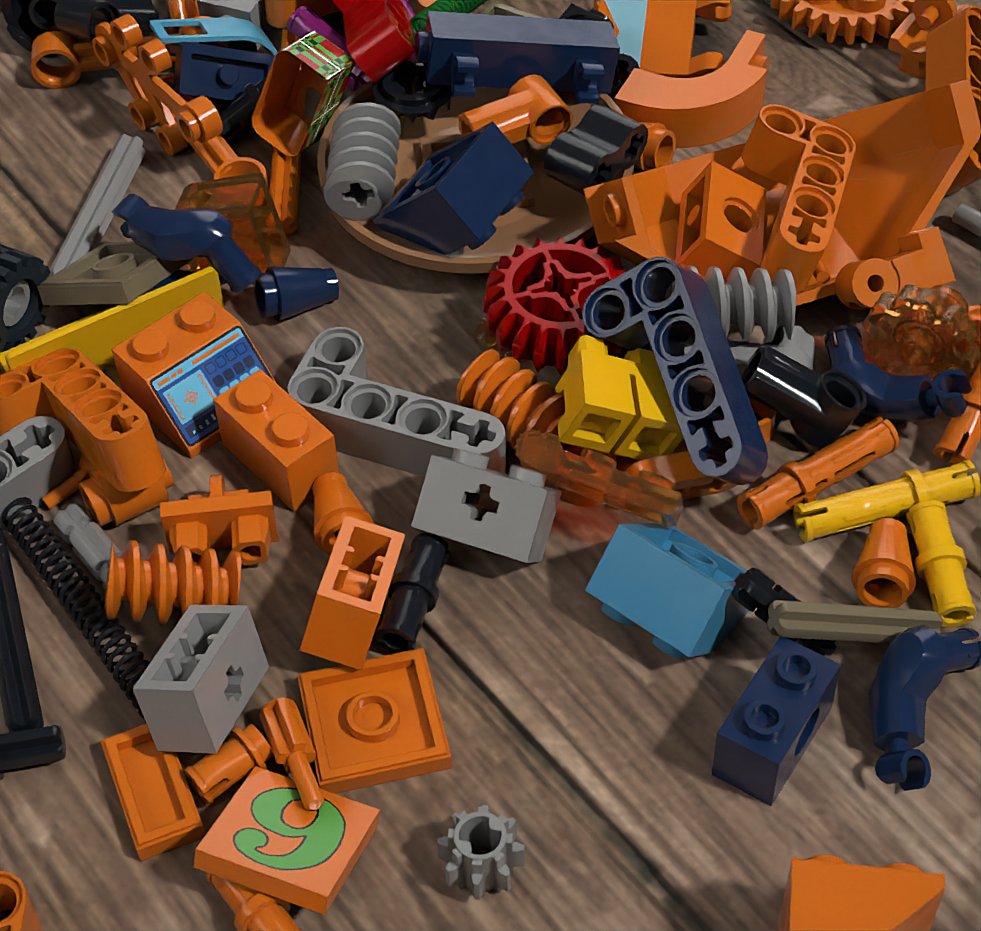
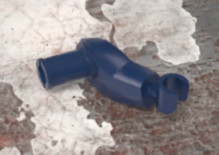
[112,194,261,294]

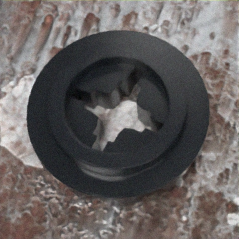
[372,60,455,124]

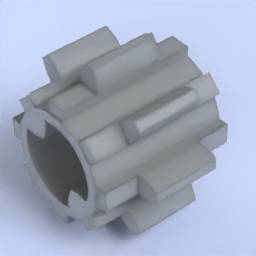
[437,805,525,900]

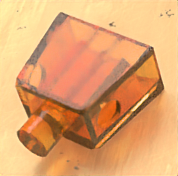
[175,173,291,285]

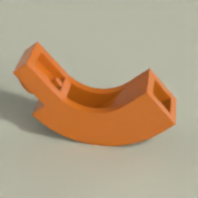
[614,30,770,149]

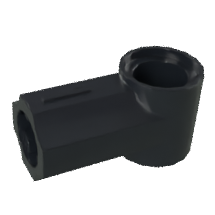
[54,0,159,44]
[741,345,867,448]

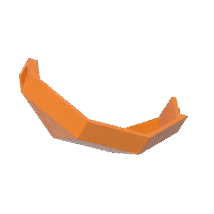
[583,79,981,306]

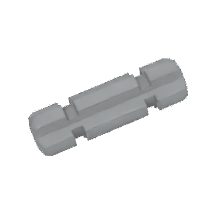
[54,504,122,590]

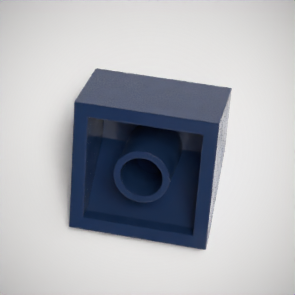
[373,121,534,255]

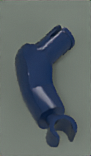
[824,325,972,424]
[869,625,981,791]

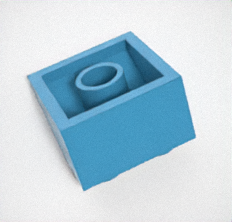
[585,522,749,659]

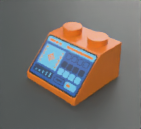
[111,291,276,458]

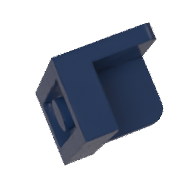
[165,41,275,102]

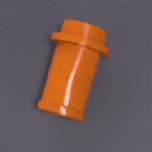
[183,724,274,805]

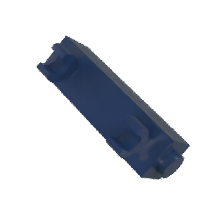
[415,11,620,104]

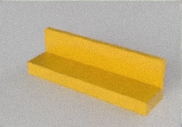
[0,266,225,374]

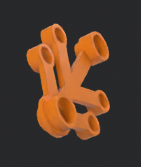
[92,14,223,156]

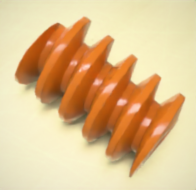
[456,348,567,466]
[104,540,241,625]

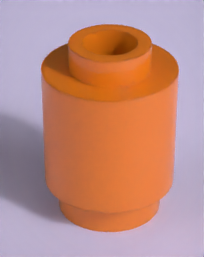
[78,459,174,527]

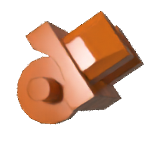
[888,0,972,79]
[160,474,279,565]

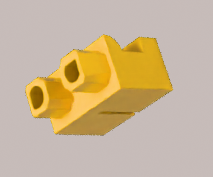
[555,335,684,460]

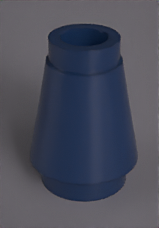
[253,267,339,321]

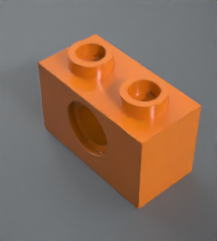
[675,161,768,282]

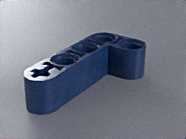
[582,257,768,485]

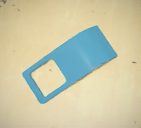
[150,17,278,55]

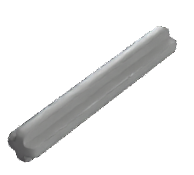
[48,134,146,277]

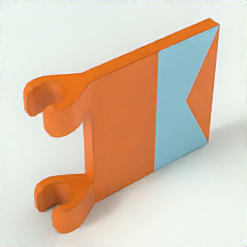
[598,0,732,79]

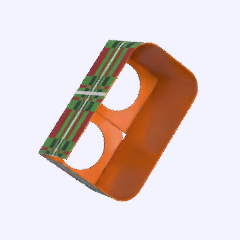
[252,31,356,157]

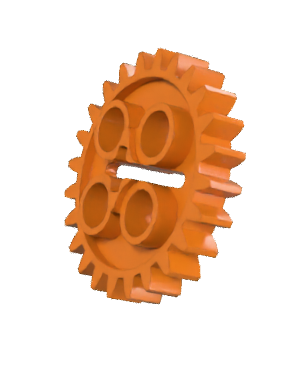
[770,0,915,45]

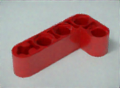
[332,0,417,83]

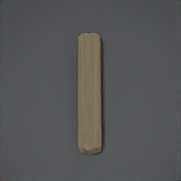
[767,600,943,644]

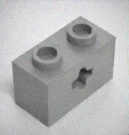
[411,447,562,563]
[133,604,269,754]

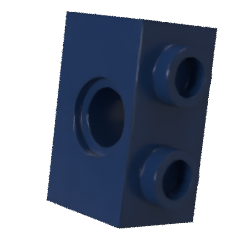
[712,636,841,806]

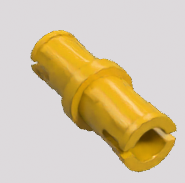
[906,500,977,628]

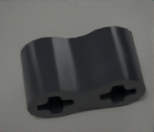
[543,103,648,196]

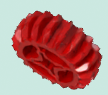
[483,235,626,376]

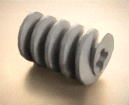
[324,102,401,221]
[671,265,796,343]

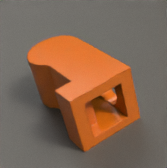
[835,226,956,310]

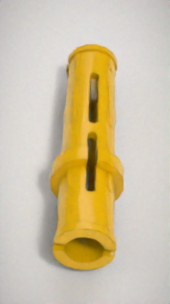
[793,460,981,543]

